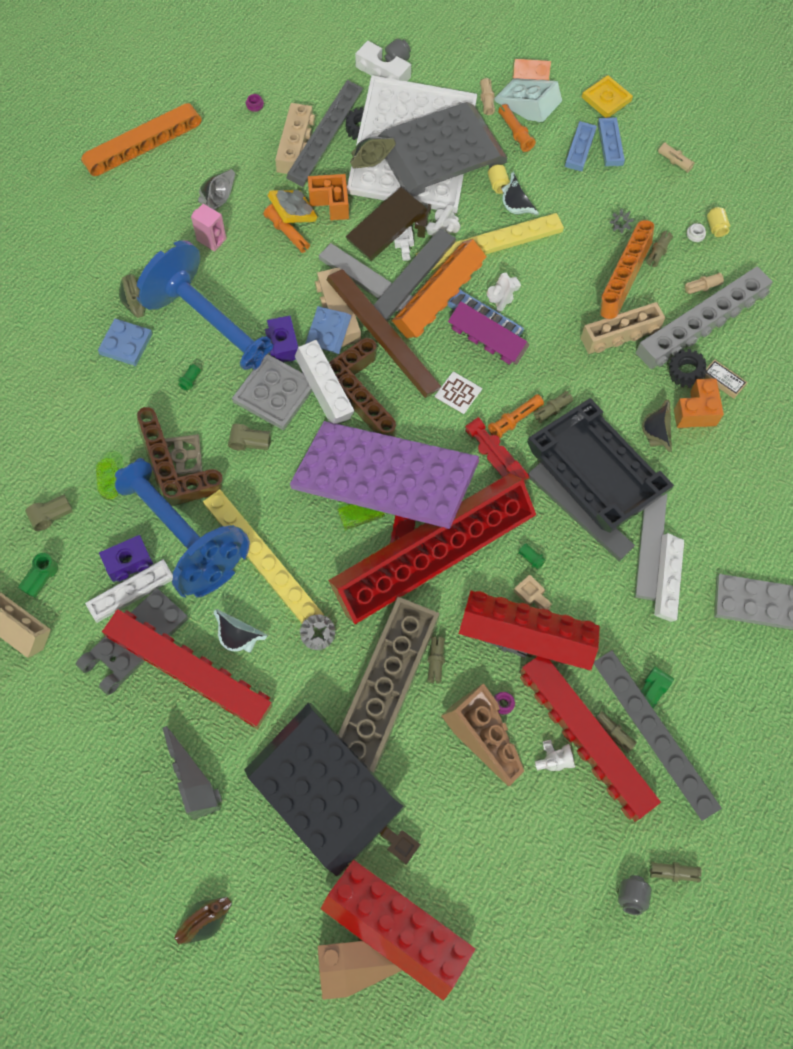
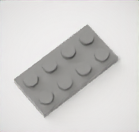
[714,574,793,630]

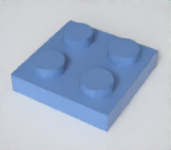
[305,306,352,354]
[98,319,152,366]

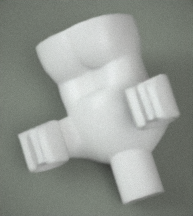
[535,740,575,771]

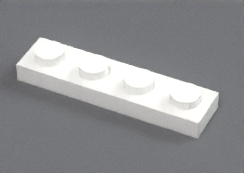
[654,533,684,622]

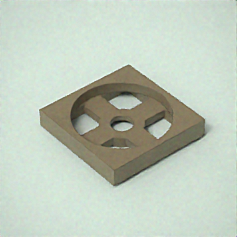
[158,434,203,478]

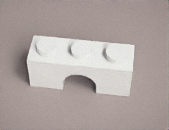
[355,41,411,81]

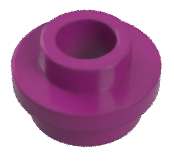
[246,94,264,112]
[494,692,515,715]

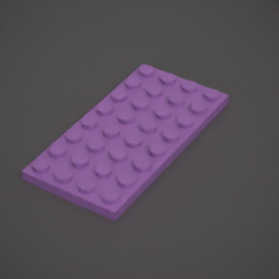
[290,421,479,529]

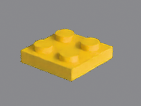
[582,75,633,118]

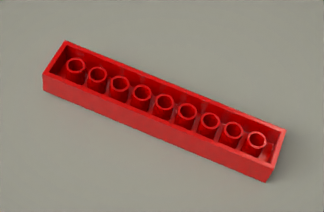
[328,473,536,625]

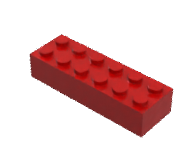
[459,590,600,671]
[320,860,476,1001]

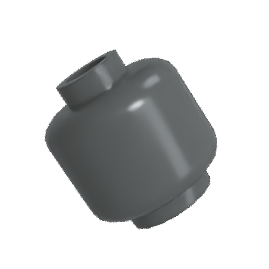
[384,38,411,62]
[618,875,652,915]

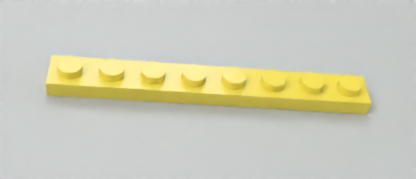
[416,213,564,270]
[203,490,324,624]

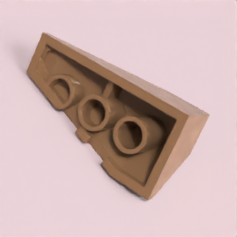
[441,684,524,786]
[318,941,402,1000]

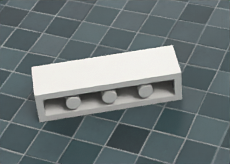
[295,340,354,424]

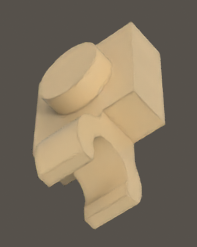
[514,575,552,610]

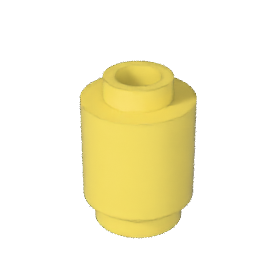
[488,164,510,194]
[707,207,730,237]

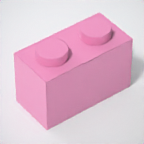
[191,204,226,252]

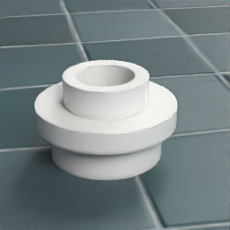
[686,223,706,242]

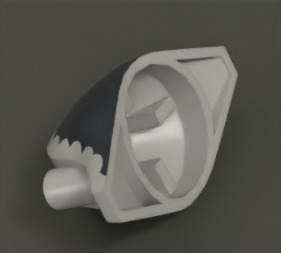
[198,169,235,210]

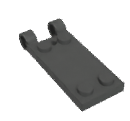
[76,588,189,695]

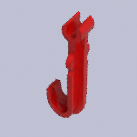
[465,417,530,483]

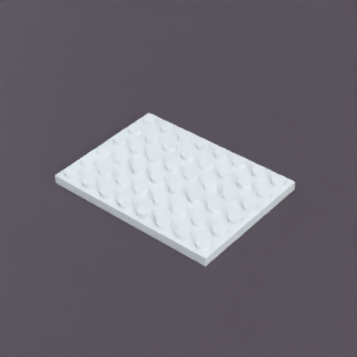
[347,75,477,213]

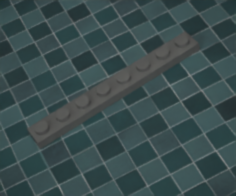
[286,80,363,187]
[594,650,722,821]

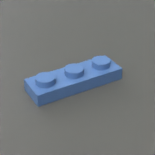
[598,118,625,166]
[565,121,597,172]

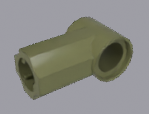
[228,424,271,451]
[25,494,73,531]

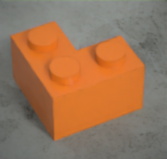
[308,174,349,220]
[674,379,724,428]

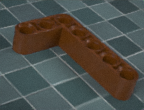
[329,338,396,437]
[137,407,223,506]

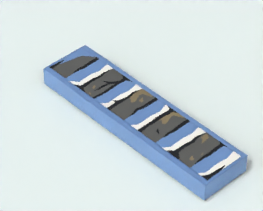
[448,289,524,337]

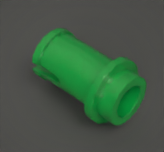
[178,364,201,391]
[518,543,546,570]

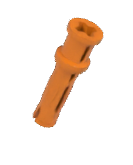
[498,104,536,152]
[263,204,310,253]
[488,394,544,439]

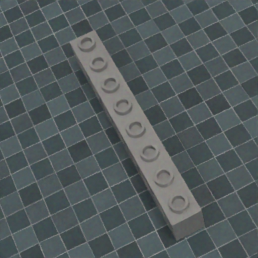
[636,266,773,370]

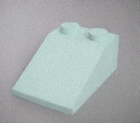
[495,78,562,122]

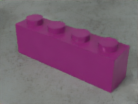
[448,301,530,365]

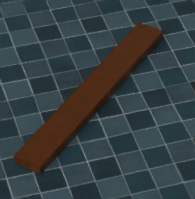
[326,269,441,398]

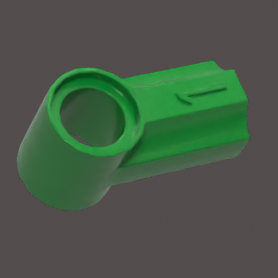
[18,553,58,598]
[641,666,675,709]

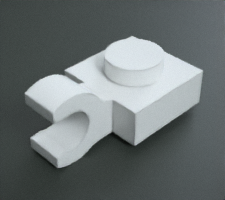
[394,226,414,261]

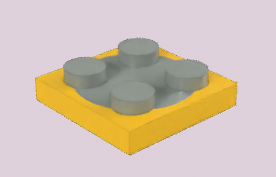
[267,190,317,223]

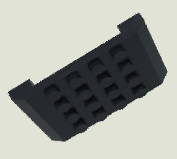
[527,398,674,533]
[244,702,406,876]

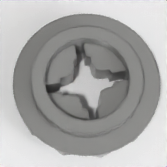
[300,614,336,650]

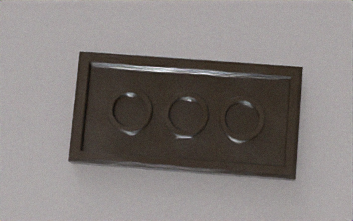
[346,187,427,261]

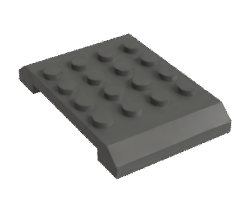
[378,102,508,196]

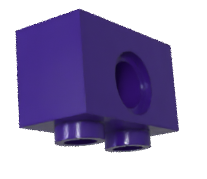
[265,316,298,363]
[99,535,153,582]

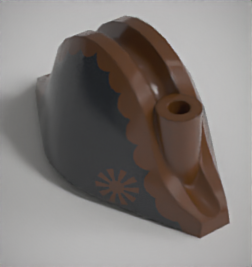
[174,897,232,945]

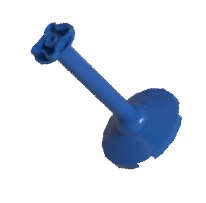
[136,241,274,370]
[115,458,250,598]

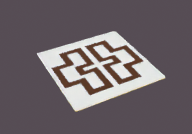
[435,372,482,414]

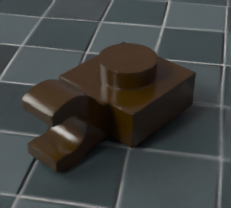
[414,202,431,238]
[379,827,421,865]

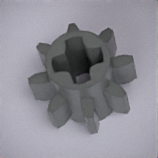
[610,208,634,234]

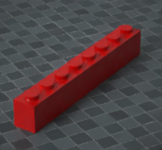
[102,609,272,730]
[520,656,661,822]

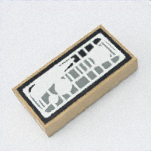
[705,359,748,399]

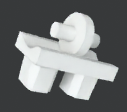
[426,205,460,236]
[487,273,521,312]

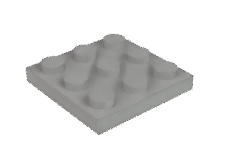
[232,354,313,431]

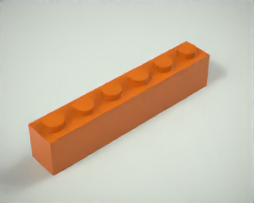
[392,239,487,338]

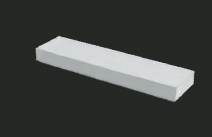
[85,559,173,623]

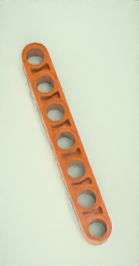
[81,103,202,176]
[600,220,654,319]

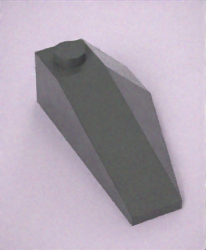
[162,726,223,820]

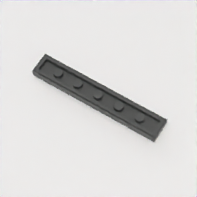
[374,228,456,321]
[528,463,635,562]

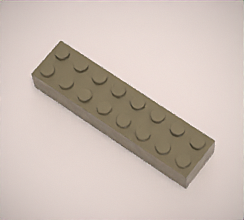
[338,597,440,774]

